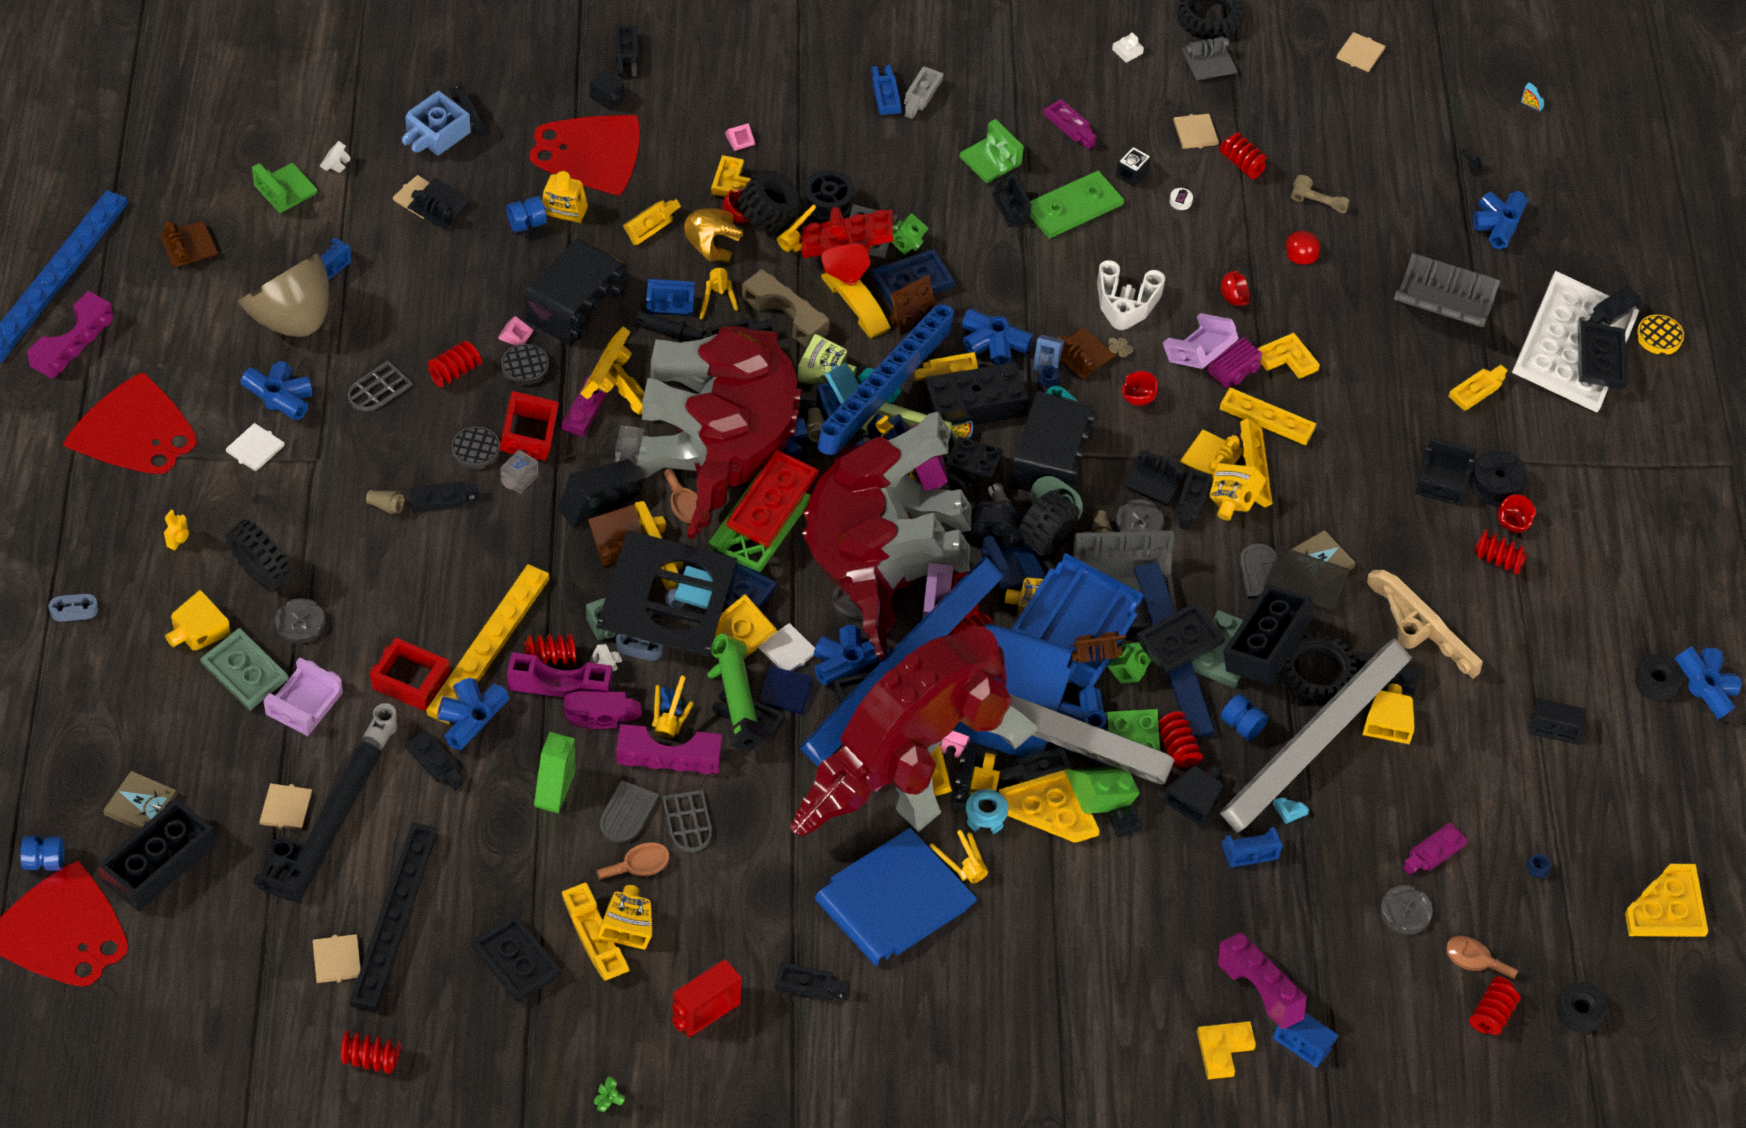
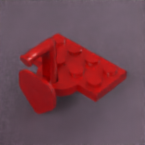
[801,207,894,285]

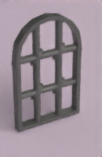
[348,361,413,412]
[662,790,712,852]

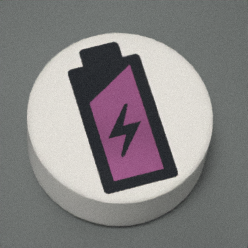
[1170,188,1193,210]

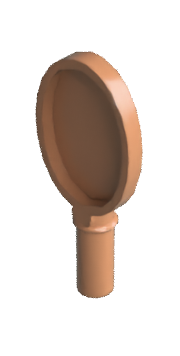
[664,469,697,524]
[596,843,669,880]
[1446,936,1519,980]

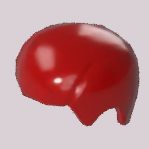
[722,189,750,223]
[1285,230,1320,265]
[1221,271,1250,306]
[1122,371,1158,406]
[1498,494,1536,533]

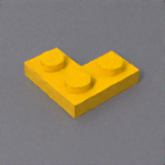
[711,155,751,197]
[1258,333,1320,379]
[1197,1021,1256,1080]

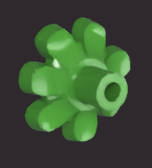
[594,1076,625,1112]

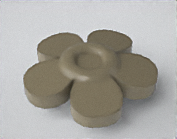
[1108,338,1134,357]

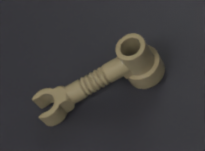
[1291,175,1350,213]

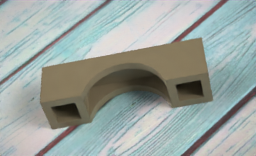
[742,269,829,348]

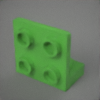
[959,119,1024,183]
[252,163,317,213]
[1104,709,1160,751]

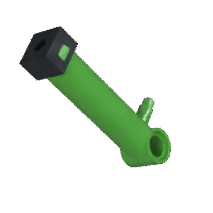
[708,634,766,752]

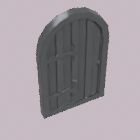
[1240,544,1285,599]
[600,780,659,844]

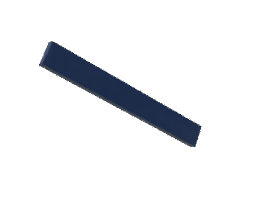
[1134,562,1214,738]

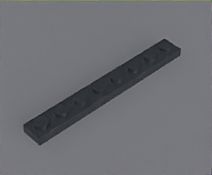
[349,822,438,1012]

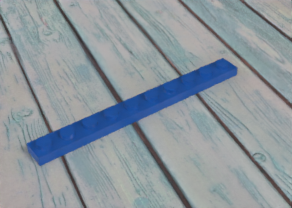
[0,190,128,363]

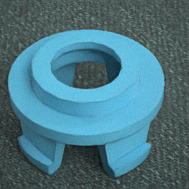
[966,789,1008,834]

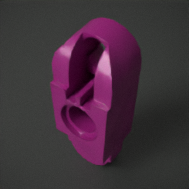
[563,691,642,729]

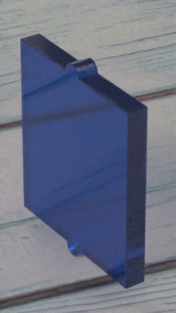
[759,666,812,714]

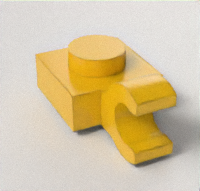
[164,510,189,550]
[970,753,1000,794]

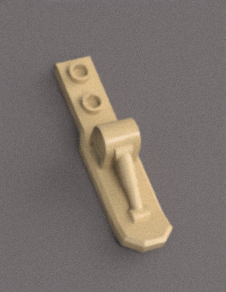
[1367,570,1483,679]

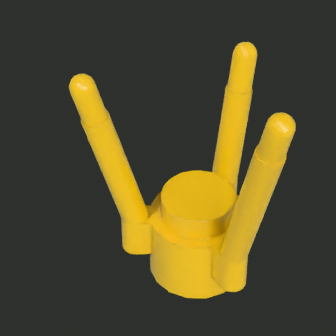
[777,205,816,252]
[699,268,738,320]
[652,675,694,739]
[929,830,988,883]

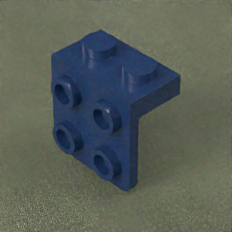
[980,535,1045,591]

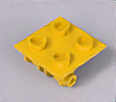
[1180,430,1244,479]

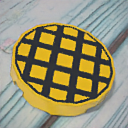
[1637,315,1684,355]

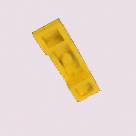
[821,273,891,339]
[562,882,629,981]

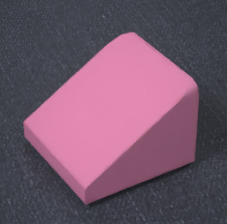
[725,123,756,151]
[498,316,533,346]

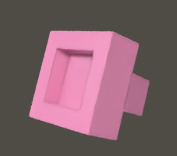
[941,731,970,759]

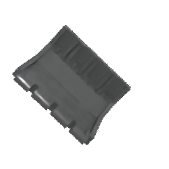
[1394,253,1501,327]
[1073,530,1177,631]

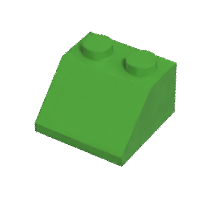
[1065,767,1139,814]

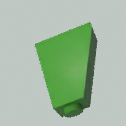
[534,732,576,814]

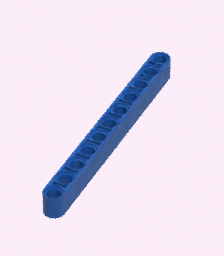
[818,304,954,455]
[799,557,1004,767]

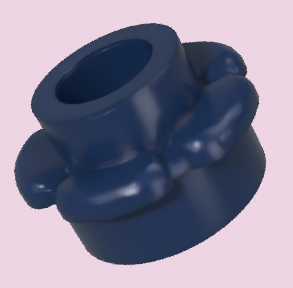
[1037,366,1060,388]
[1526,853,1551,878]

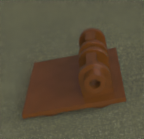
[159,221,218,268]
[889,274,936,334]
[1057,327,1116,380]
[588,505,643,566]
[1068,631,1126,663]

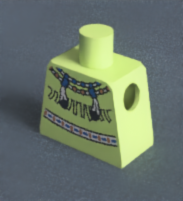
[797,334,857,385]

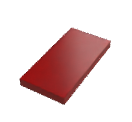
[726,449,819,548]

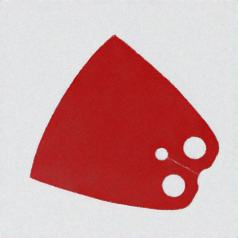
[529,115,639,196]
[62,372,197,474]
[0,861,128,986]

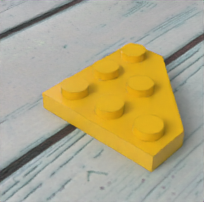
[998,768,1100,843]
[1625,864,1708,937]

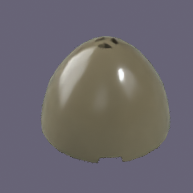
[238,252,330,337]

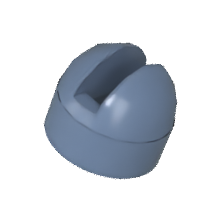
[665,589,685,609]

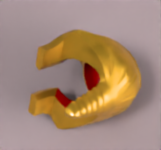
[684,208,743,263]

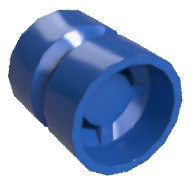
[506,196,547,233]
[1220,694,1269,741]
[21,836,65,871]

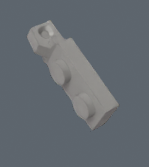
[904,66,943,119]

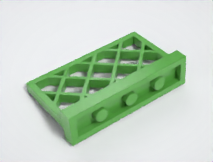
[708,470,811,572]

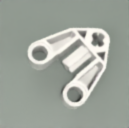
[1097,260,1165,330]

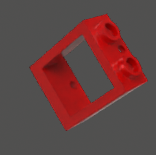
[499,391,559,461]
[369,638,450,712]
[672,959,742,1038]

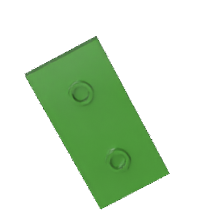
[1030,170,1124,239]

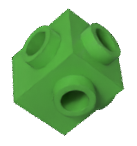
[891,213,928,255]
[1107,643,1151,684]

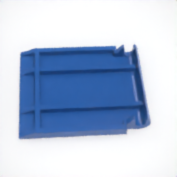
[1011,553,1144,689]
[953,623,1073,758]
[815,828,977,967]

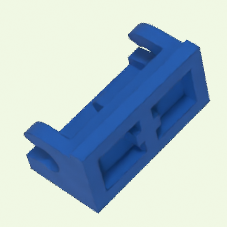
[321,238,352,279]
[646,279,695,316]
[1222,827,1283,868]
[1273,1013,1338,1068]

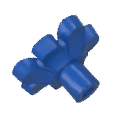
[660,686,683,715]

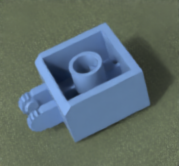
[402,90,471,156]

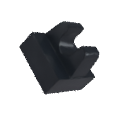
[1108,804,1142,837]

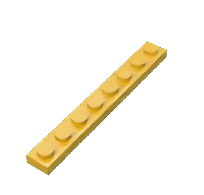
[426,564,550,725]

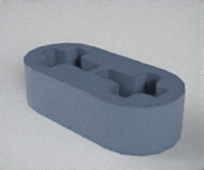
[48,594,99,622]
[616,634,663,661]

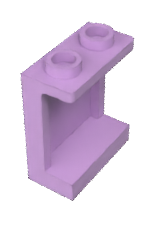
[1163,313,1239,369]
[923,563,953,619]
[263,657,343,736]

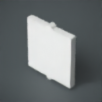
[226,423,285,471]
[758,623,815,675]

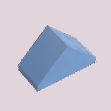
[1033,335,1065,372]

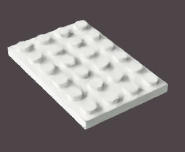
[1512,271,1639,412]

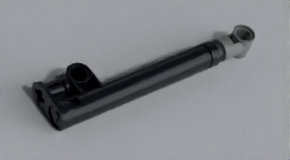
[253,703,398,902]

